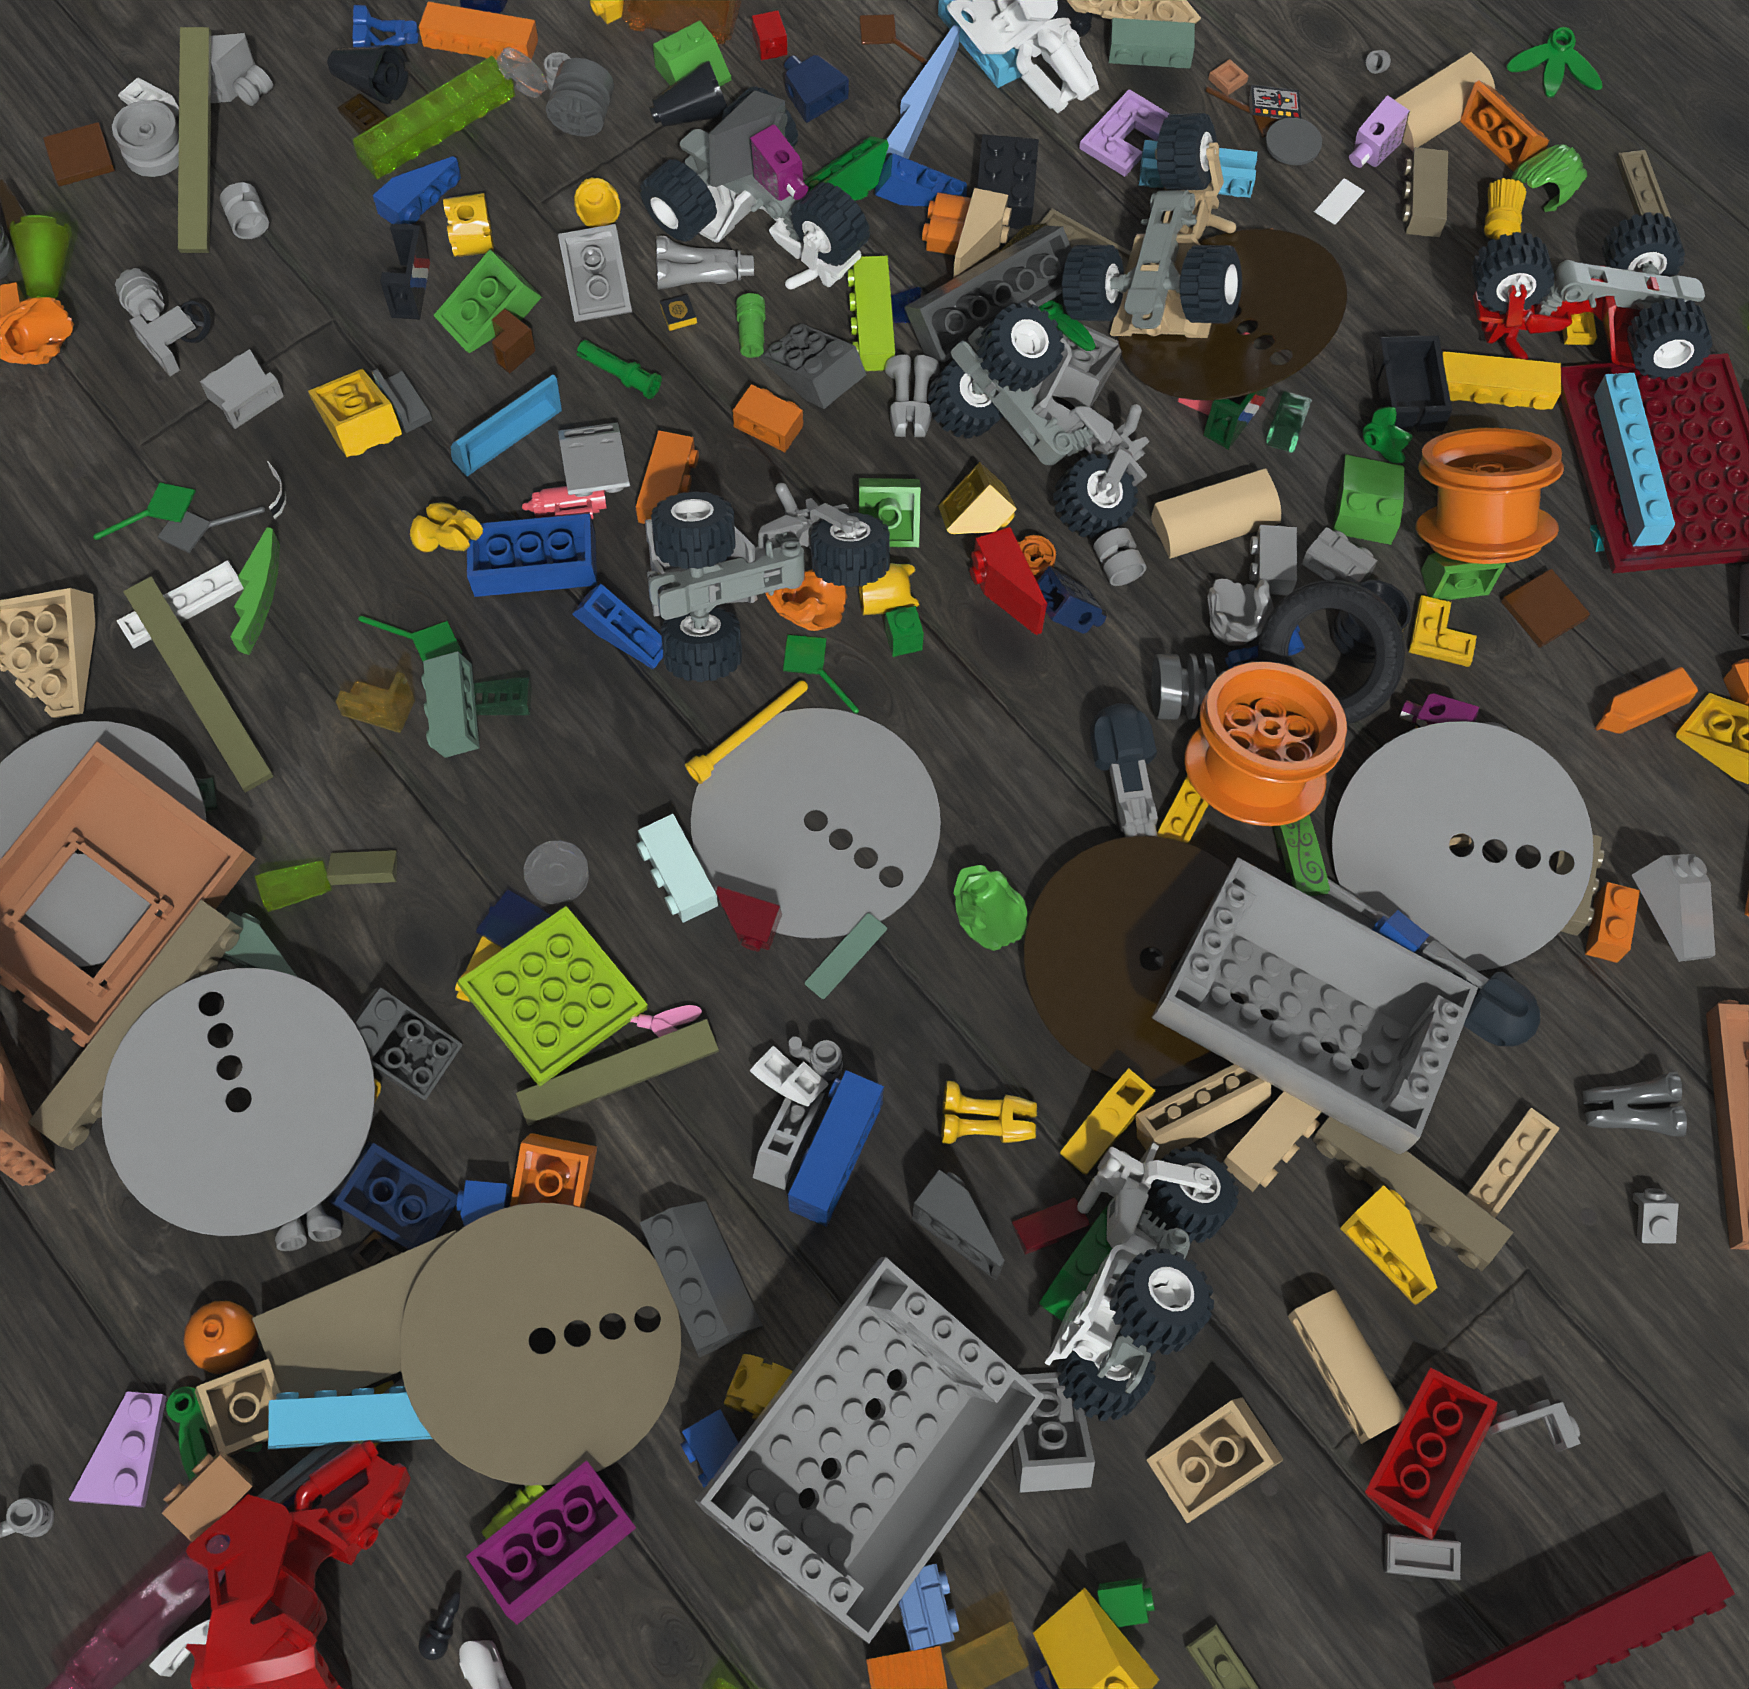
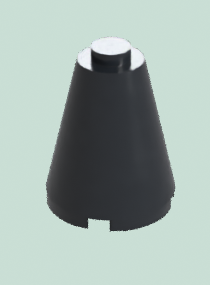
[327,45,408,104]
[649,60,728,127]

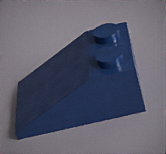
[327,1141,458,1250]

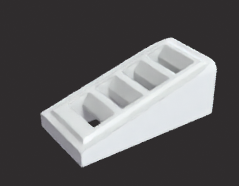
[118,77,179,117]

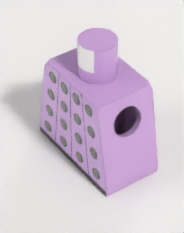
[1349,95,1410,168]

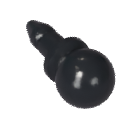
[418,1592,460,1661]

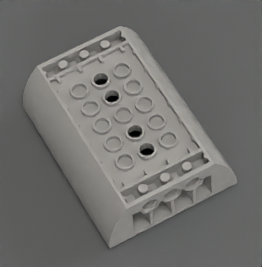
[1151,857,1478,1154]
[695,1257,1045,1643]

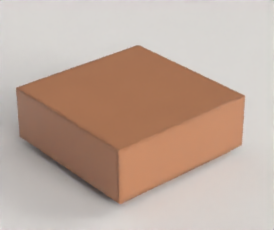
[1208,59,1248,96]

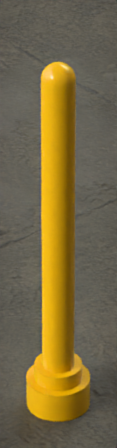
[685,680,808,784]

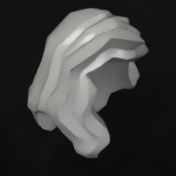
[1207,578,1274,646]

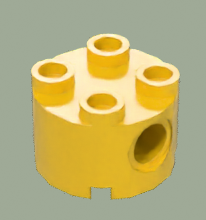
[443,193,494,257]
[724,1354,793,1420]

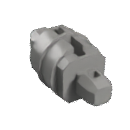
[115,268,164,321]

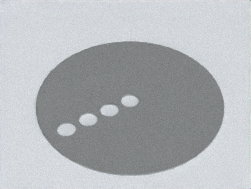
[691,708,941,939]
[0,721,207,967]
[1332,721,1593,971]
[102,968,375,1236]

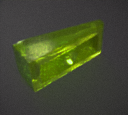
[255,861,332,912]

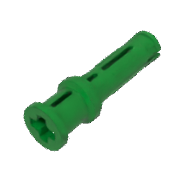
[577,339,662,399]

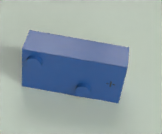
[467,513,597,597]
[788,1070,884,1227]

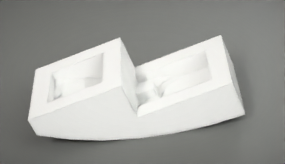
[750,1046,828,1106]
[149,1620,210,1677]

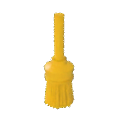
[1484,178,1527,240]

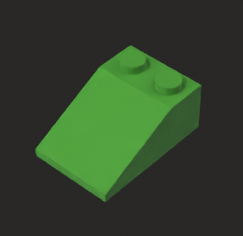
[433,249,542,353]
[1332,454,1404,545]

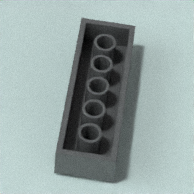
[904,226,1072,363]

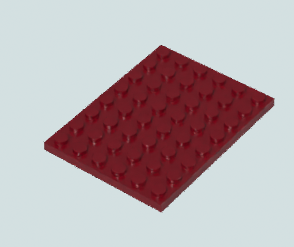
[1560,353,1749,574]

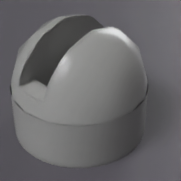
[1366,50,1391,74]

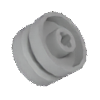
[112,100,179,177]

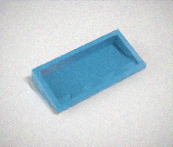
[451,375,562,476]

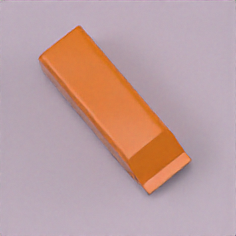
[1595,667,1698,734]

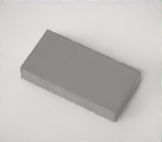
[1384,1534,1461,1581]

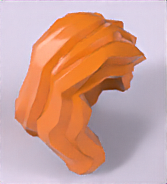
[0,297,74,365]
[765,569,847,631]

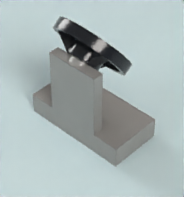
[129,301,211,376]

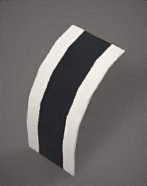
[267,461,286,519]

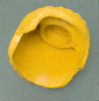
[574,177,621,228]

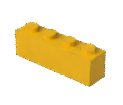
[1442,351,1561,410]

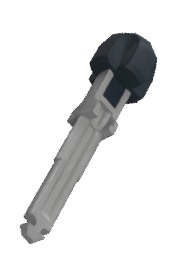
[1090,703,1175,968]
[1310,878,1540,1046]

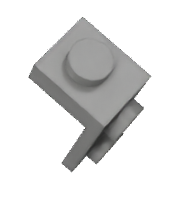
[1489,1399,1581,1453]

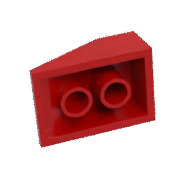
[970,527,1047,635]

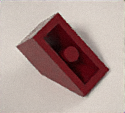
[716,886,782,951]

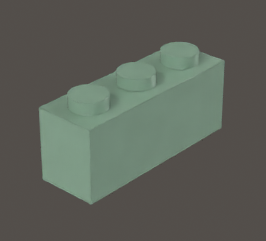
[1108,18,1195,68]
[421,651,480,758]

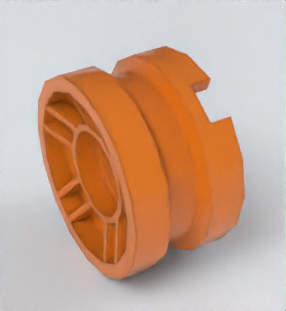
[1018,535,1056,582]

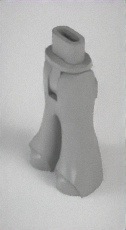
[656,236,754,290]

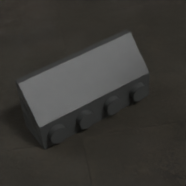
[639,1201,763,1358]

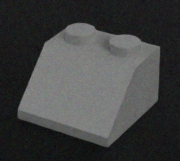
[211,33,255,103]

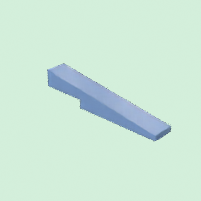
[884,25,960,163]

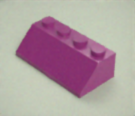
[466,1460,636,1625]

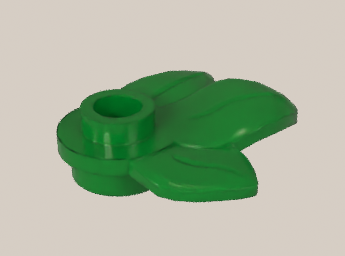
[1363,407,1413,463]

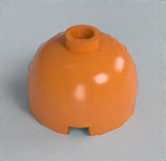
[183,1301,259,1374]

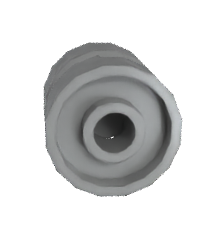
[220,182,269,239]
[1093,528,1147,586]

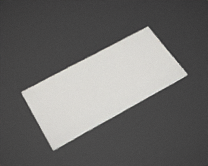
[1314,178,1365,225]

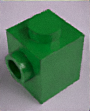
[885,606,924,657]
[1097,1578,1155,1627]

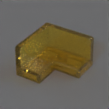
[335,672,415,733]

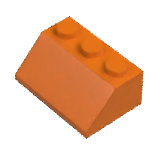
[1460,80,1550,172]

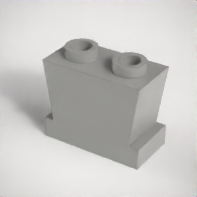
[200,349,284,429]

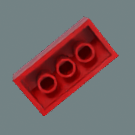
[1365,1367,1498,1540]

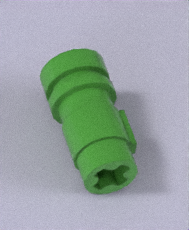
[736,293,766,358]

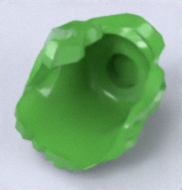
[1511,145,1588,212]
[953,865,1028,951]

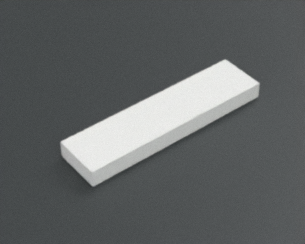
[117,560,244,649]

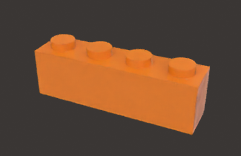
[419,2,538,65]

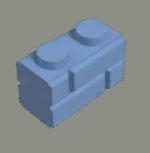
[898,1564,959,1651]

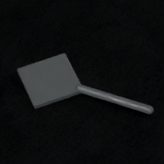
[157,507,265,553]

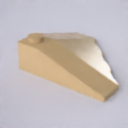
[1066,0,1201,24]
[0,588,95,718]

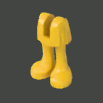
[410,502,483,552]
[941,1081,1037,1144]

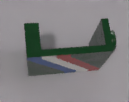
[1203,387,1269,450]

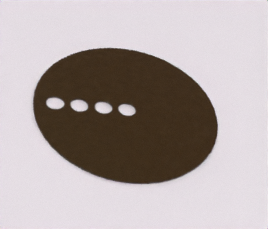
[1118,229,1347,400]
[1024,836,1269,1087]

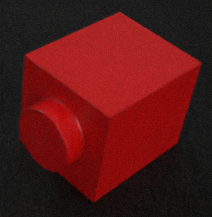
[752,10,787,61]

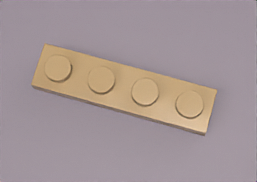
[1466,1108,1560,1218]

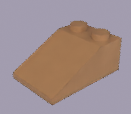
[162,1451,252,1542]

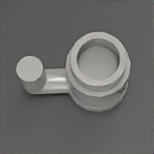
[789,1037,843,1081]
[0,1497,55,1538]

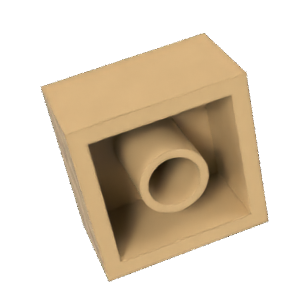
[195,1359,280,1456]

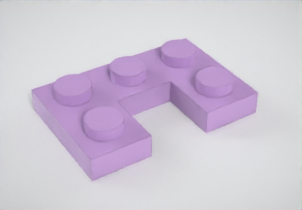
[1079,89,1169,177]

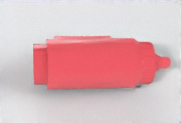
[522,486,607,519]

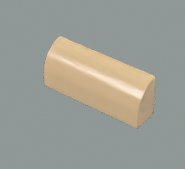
[1395,52,1495,151]
[1151,468,1281,559]
[1288,1290,1407,1444]

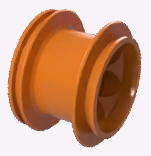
[1415,428,1564,564]
[1185,662,1347,826]

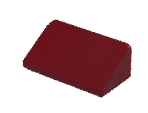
[1012,1197,1090,1255]

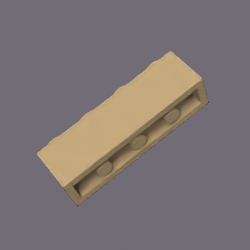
[1136,1064,1271,1160]
[1223,1092,1322,1192]

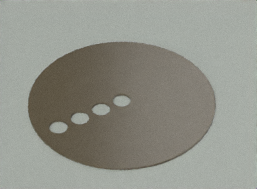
[399,1203,681,1486]

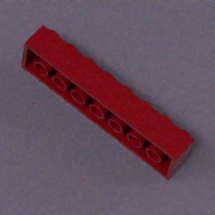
[1433,1551,1735,1689]

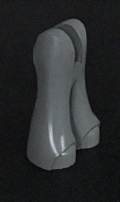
[1582,1071,1687,1137]

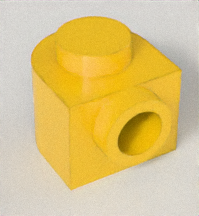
[590,0,625,24]

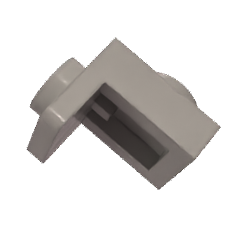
[1633,1188,1679,1243]

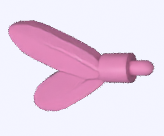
[630,1005,702,1037]

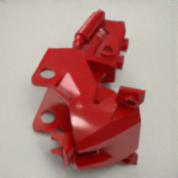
[185,1440,411,1689]

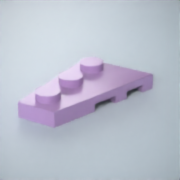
[69,1392,167,1507]

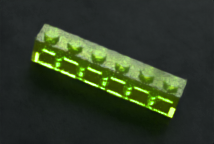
[352,56,515,180]

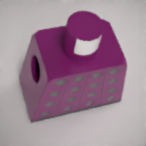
[750,124,808,201]

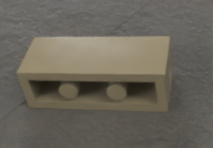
[1402,147,1448,237]
[1549,835,1604,936]

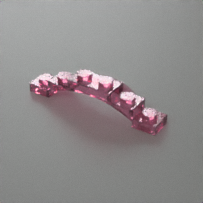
[45,1535,230,1689]

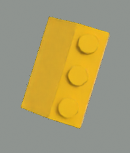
[938,462,1016,534]

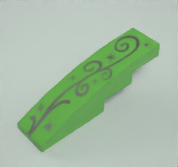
[230,527,280,655]
[1273,815,1330,896]

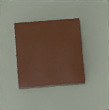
[43,122,115,187]
[1501,569,1590,648]

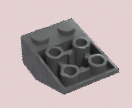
[759,323,867,409]
[352,987,463,1101]

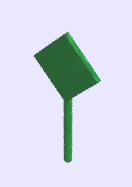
[93,483,196,540]
[358,616,462,662]
[783,635,859,714]

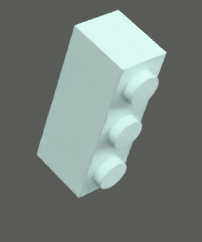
[636,814,718,923]

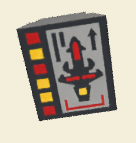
[1249,85,1302,119]

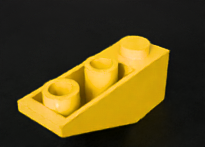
[1060,1068,1155,1175]

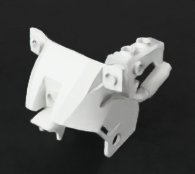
[947,0,1099,113]

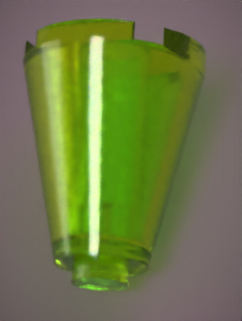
[10,215,72,298]

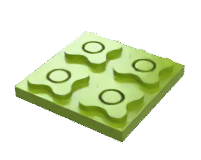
[458,906,648,1087]

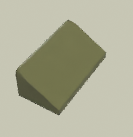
[327,850,397,885]

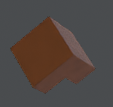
[492,309,536,374]

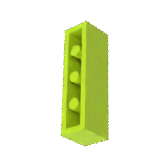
[847,256,895,371]

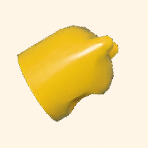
[859,563,919,615]

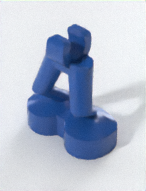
[353,5,419,47]

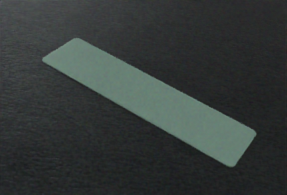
[805,913,887,999]

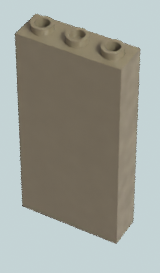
[252,1230,457,1398]

